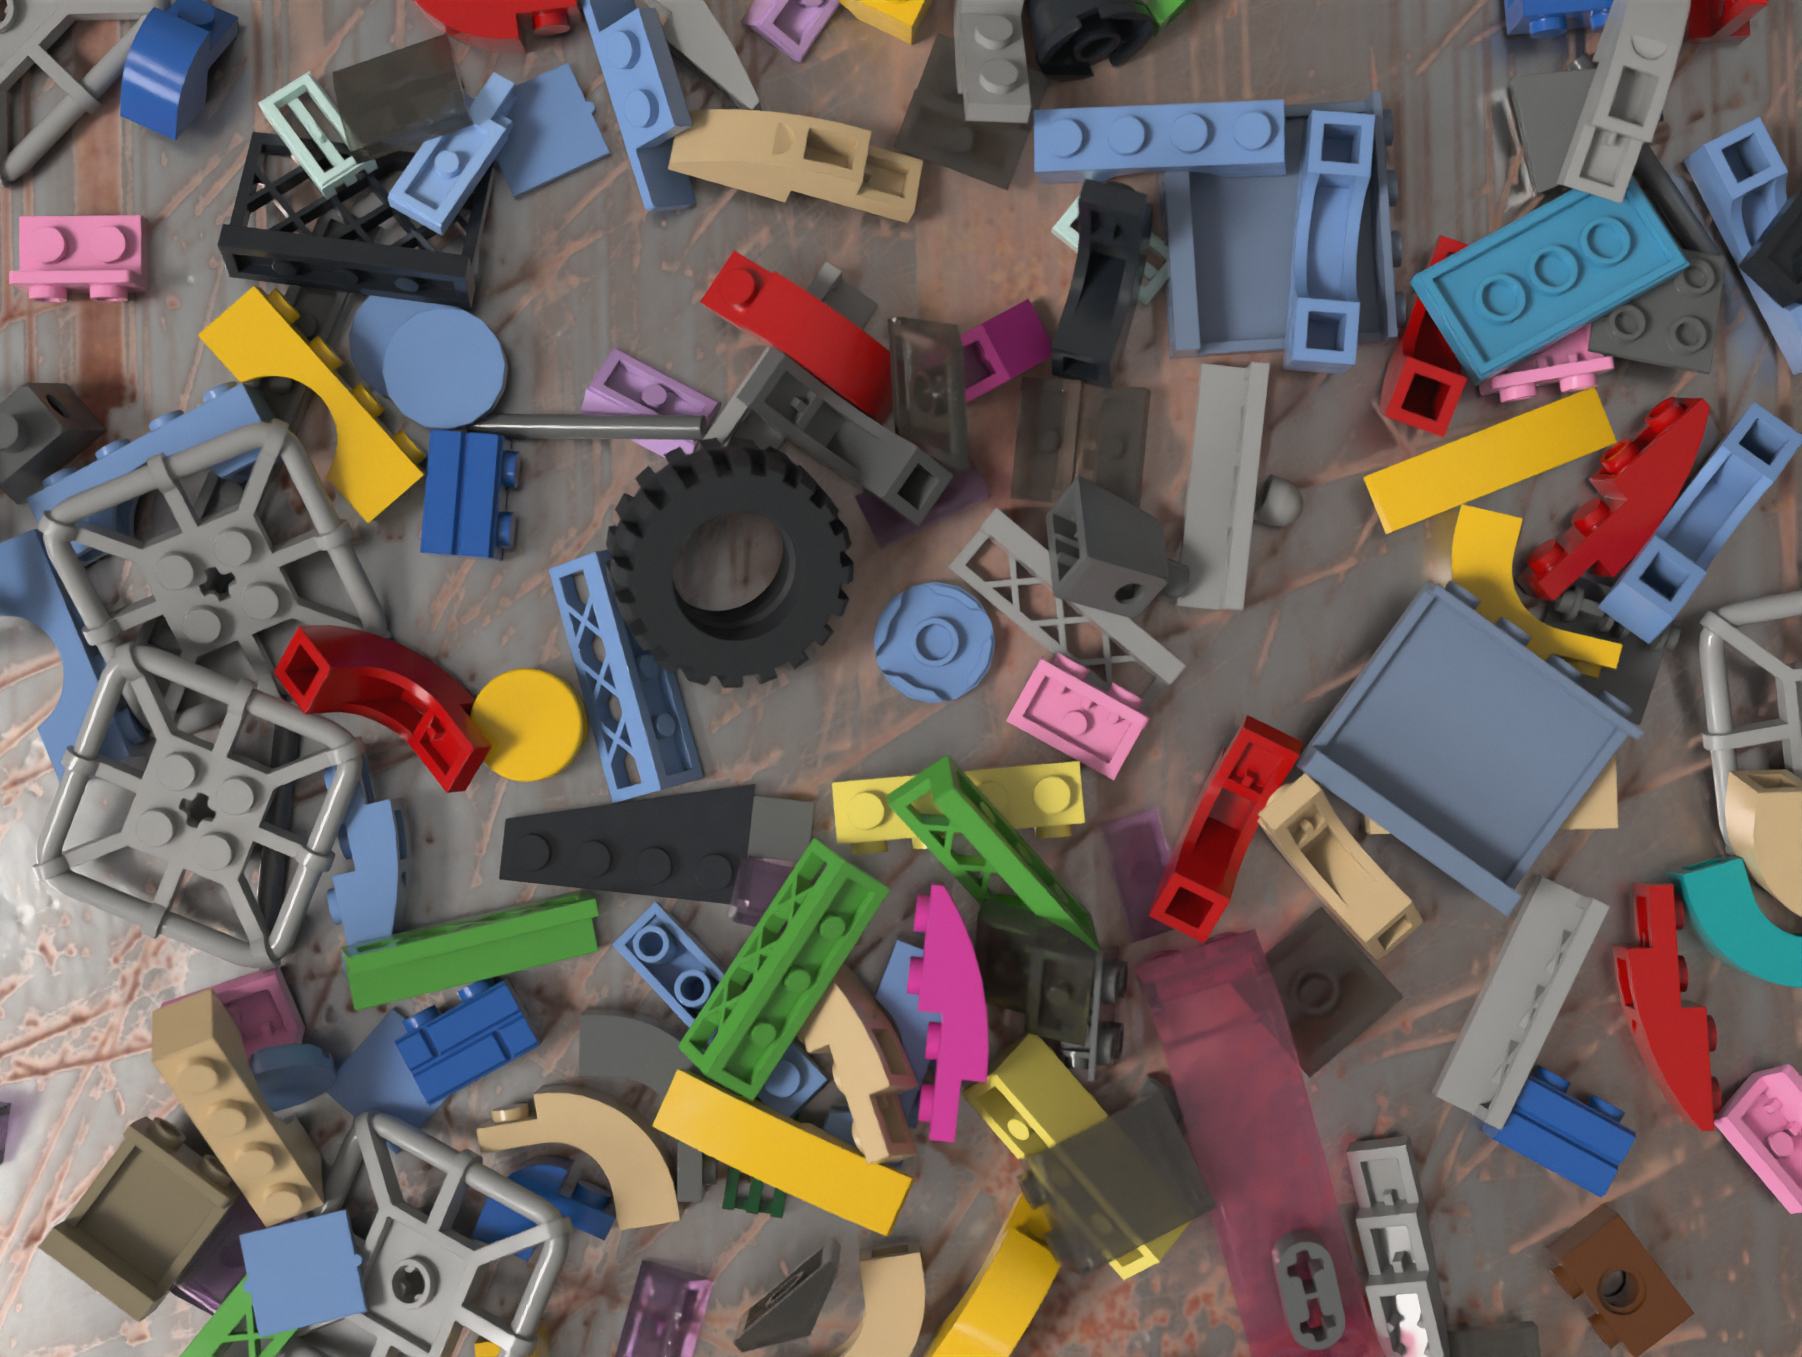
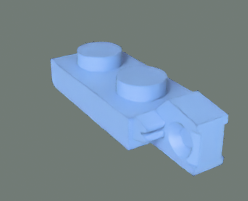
[387,72,518,236]

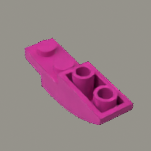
[907,881,989,1143]

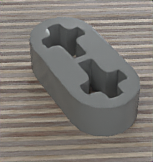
[1272,1229,1345,1350]

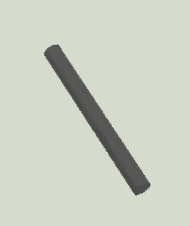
[1566,53,1722,256]
[466,414,707,440]
[256,724,299,932]

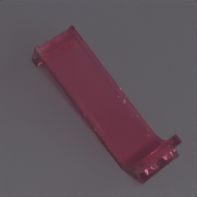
[1133,929,1387,1357]

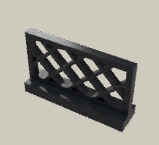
[218,132,495,308]

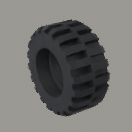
[605,438,854,688]

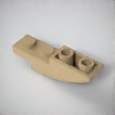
[668,109,923,224]
[777,932,918,1164]

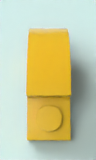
[1451,504,1622,679]
[922,1188,1075,1357]

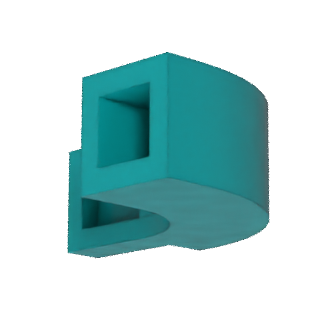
[1665,854,1802,988]

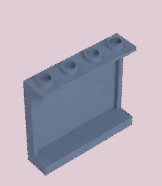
[1158,91,1406,359]
[1295,580,1643,916]

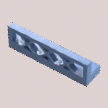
[548,549,704,803]

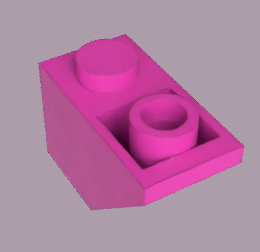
[921,299,1052,411]

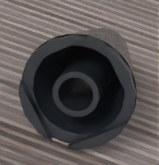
[1027,0,1154,82]

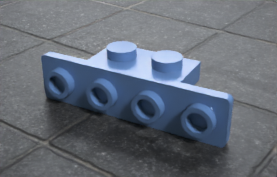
[580,0,696,212]

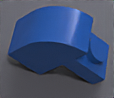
[120,0,238,141]
[471,1155,617,1261]

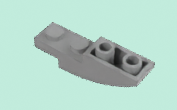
[953,0,1031,123]
[1556,0,1691,203]

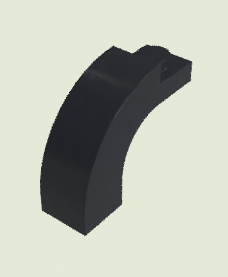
[1051,179,1154,390]

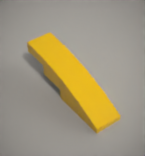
[1363,387,1617,534]
[652,1069,916,1236]

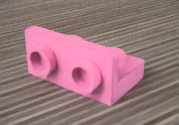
[9,215,148,303]

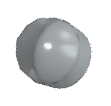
[1253,474,1303,527]

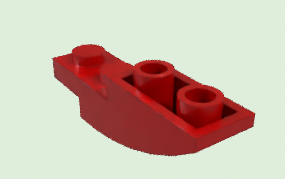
[1515,397,1710,601]
[1612,881,1721,1131]

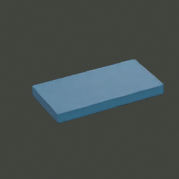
[1410,175,1690,386]

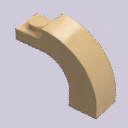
[1725,769,1802,917]
[1257,773,1424,962]
[476,1084,685,1231]
[806,1240,925,1357]

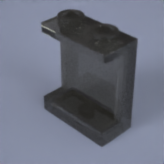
[1016,1092,1217,1276]

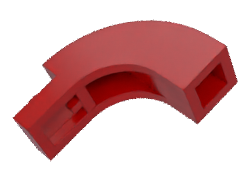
[412,0,584,54]
[1380,235,1469,438]
[700,251,915,425]
[273,625,492,793]
[1148,715,1303,943]

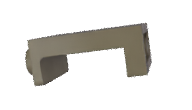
[38,1116,242,1323]

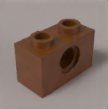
[1545,1203,1695,1357]

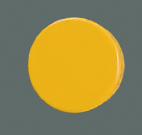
[470,668,588,782]

